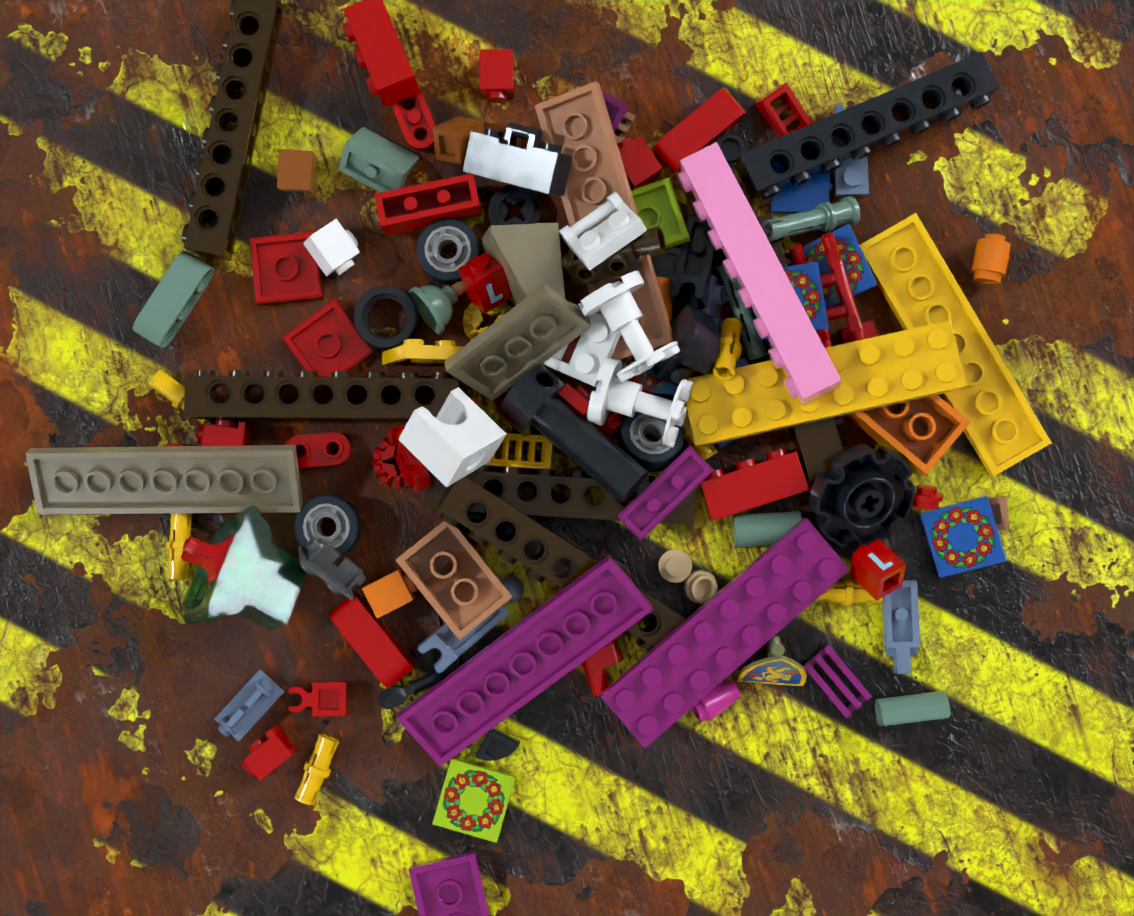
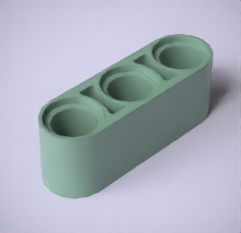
[133,250,214,349]

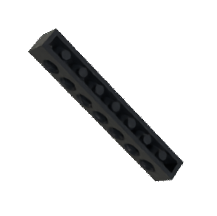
[735,52,999,200]

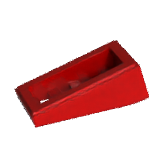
[754,82,813,153]

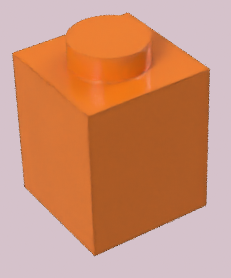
[362,569,418,618]

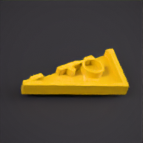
[382,339,462,365]

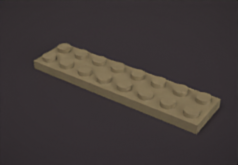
[25,445,303,514]

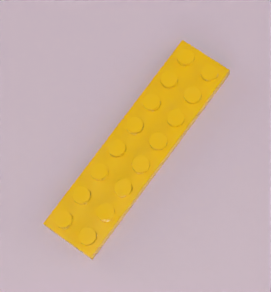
[860,213,1052,477]
[686,320,967,447]

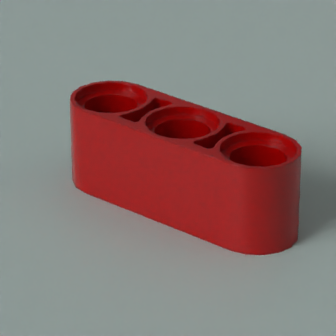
[652,88,747,174]
[328,592,415,689]

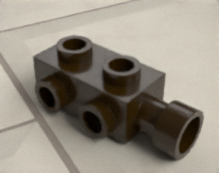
[561,227,666,287]

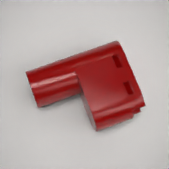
[581,639,624,697]

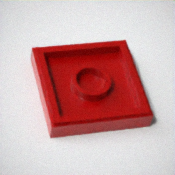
[249,231,324,305]
[282,299,375,392]

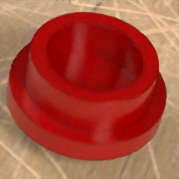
[912,484,944,510]

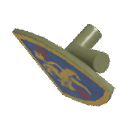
[737,636,807,686]

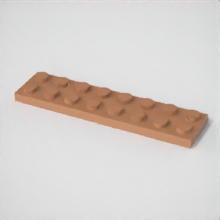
[534,82,673,360]

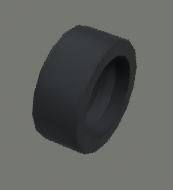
[354,285,420,350]

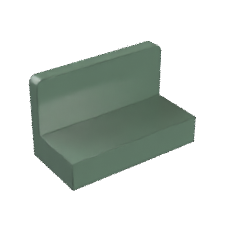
[338,127,419,192]

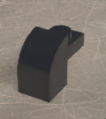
[652,304,720,387]

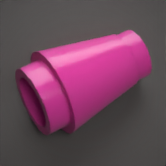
[691,680,741,723]

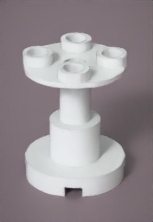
[578,270,680,383]
[587,357,693,447]

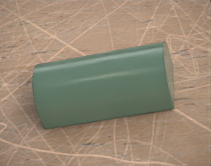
[732,511,802,548]
[875,691,951,726]

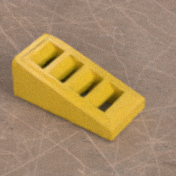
[485,433,553,469]

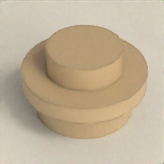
[658,549,692,583]
[684,570,718,604]

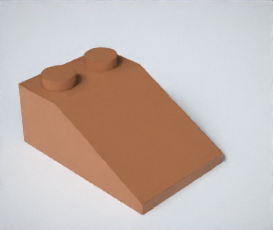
[396,521,513,640]

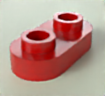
[392,92,435,152]
[286,432,352,469]

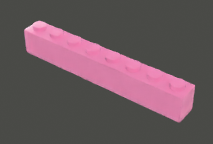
[678,142,841,405]

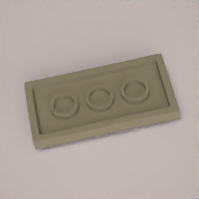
[444,284,591,401]

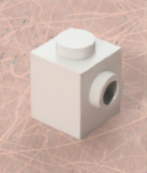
[303,219,360,276]

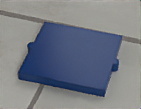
[770,158,833,213]

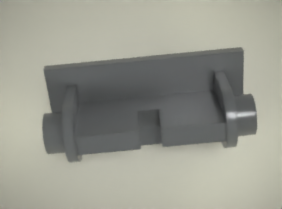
[298,537,366,600]

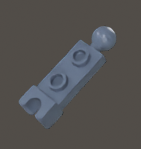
[417,576,524,674]

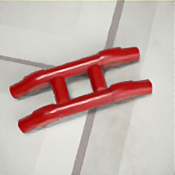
[788,232,866,348]

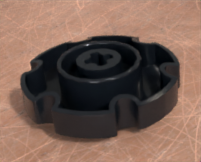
[809,444,916,548]

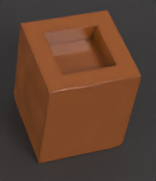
[432,117,484,164]
[277,149,318,197]

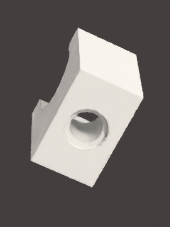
[398,387,506,487]

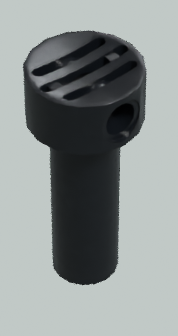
[499,363,649,503]

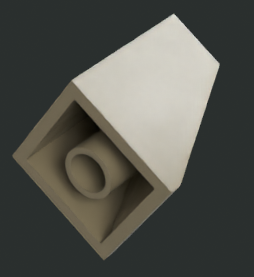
[480,223,565,307]

